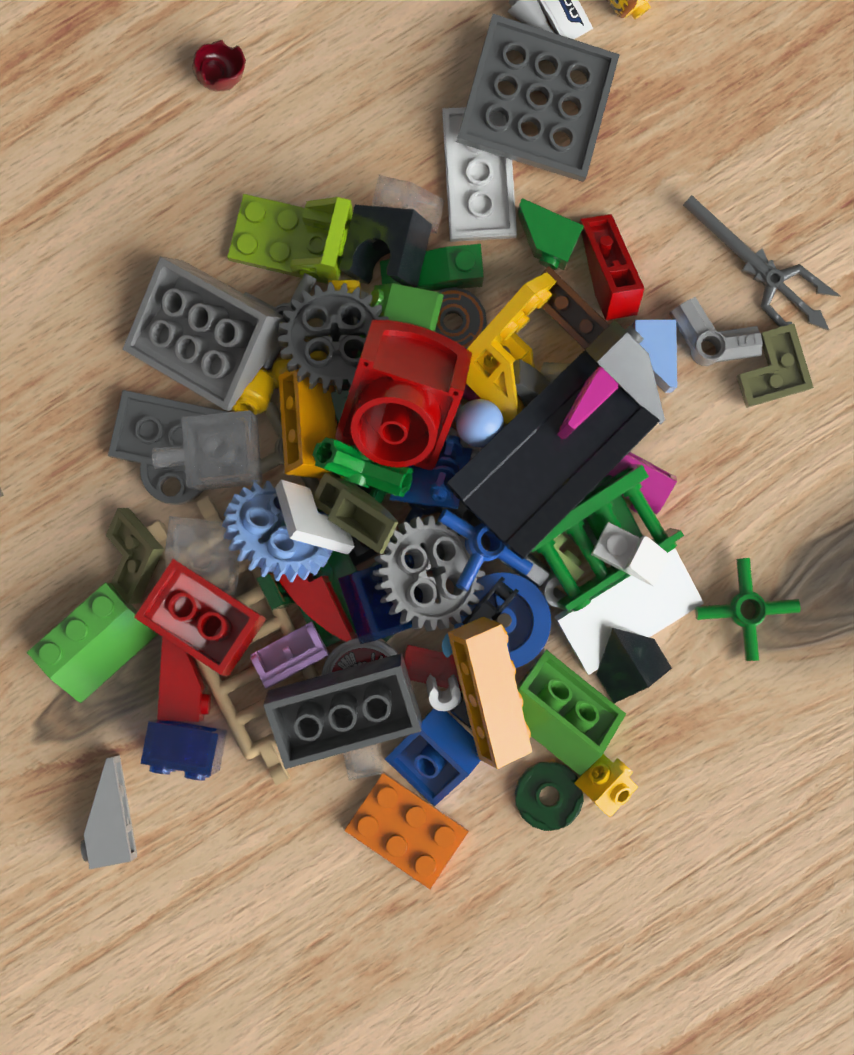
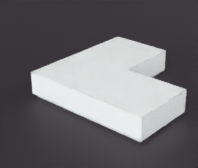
[275,479,355,554]

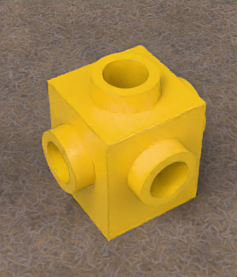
[574,754,638,817]

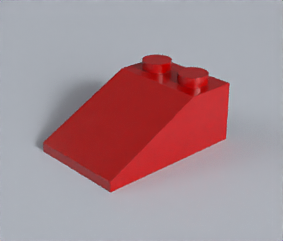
[134,559,267,677]

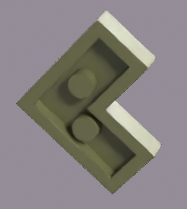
[737,323,814,408]
[106,508,164,604]

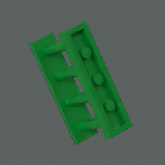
[531,464,684,612]

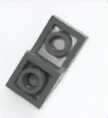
[513,359,551,407]

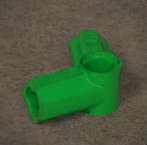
[313,437,413,498]

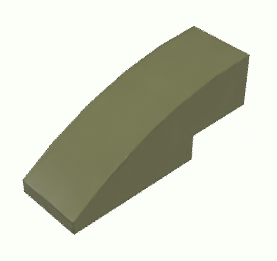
[313,472,398,554]

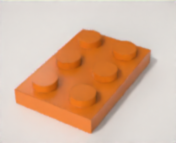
[344,772,469,889]

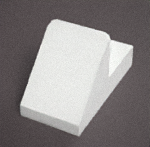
[591,522,670,587]

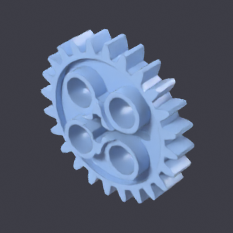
[222,481,333,582]

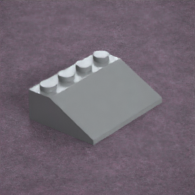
[123,256,286,411]

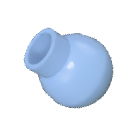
[456,399,504,448]

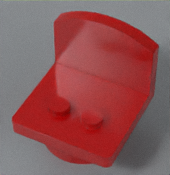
[335,320,472,470]

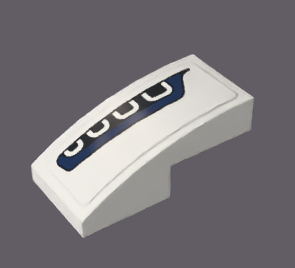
[538,0,593,39]

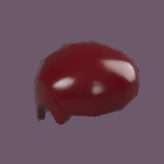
[192,40,246,92]

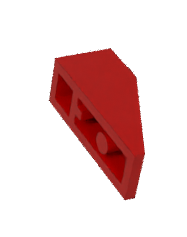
[579,214,645,320]
[157,637,211,722]

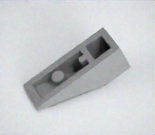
[81,755,138,869]

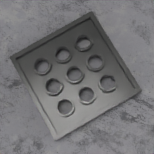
[456,14,620,182]

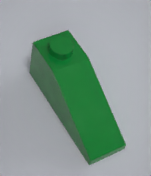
[380,244,484,291]

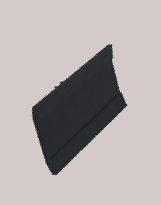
[446,350,661,560]

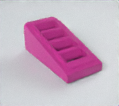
[557,367,619,439]

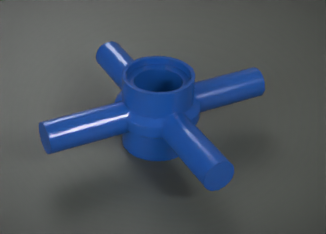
[438,509,533,592]

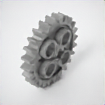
[373,516,485,631]

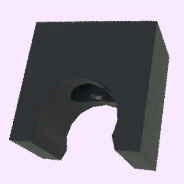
[339,204,432,288]

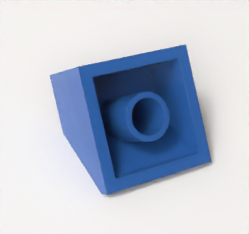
[385,708,481,807]

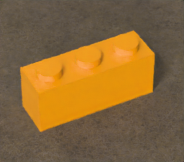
[278,369,337,479]

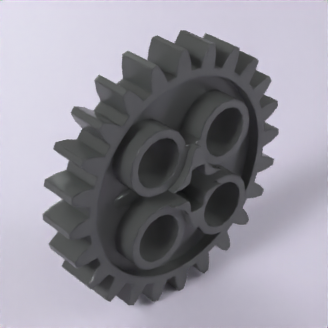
[278,282,389,394]

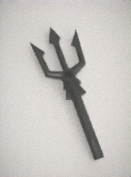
[683,195,841,330]

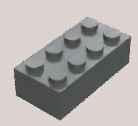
[263,653,422,769]

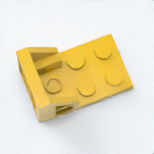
[466,272,556,424]

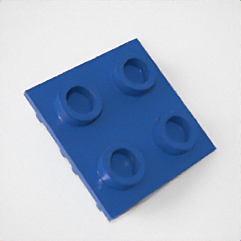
[390,435,473,509]

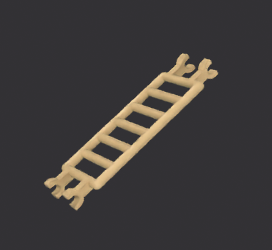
[147,496,333,786]

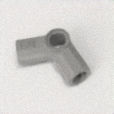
[669,297,762,366]

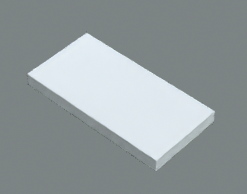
[442,107,517,242]
[554,548,704,675]

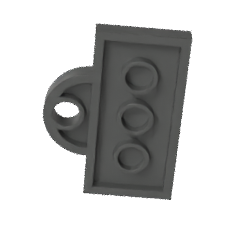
[108,390,257,505]

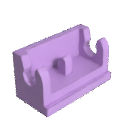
[250,621,330,689]

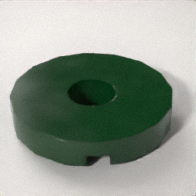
[515,761,584,831]

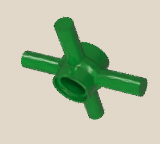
[695,558,801,661]

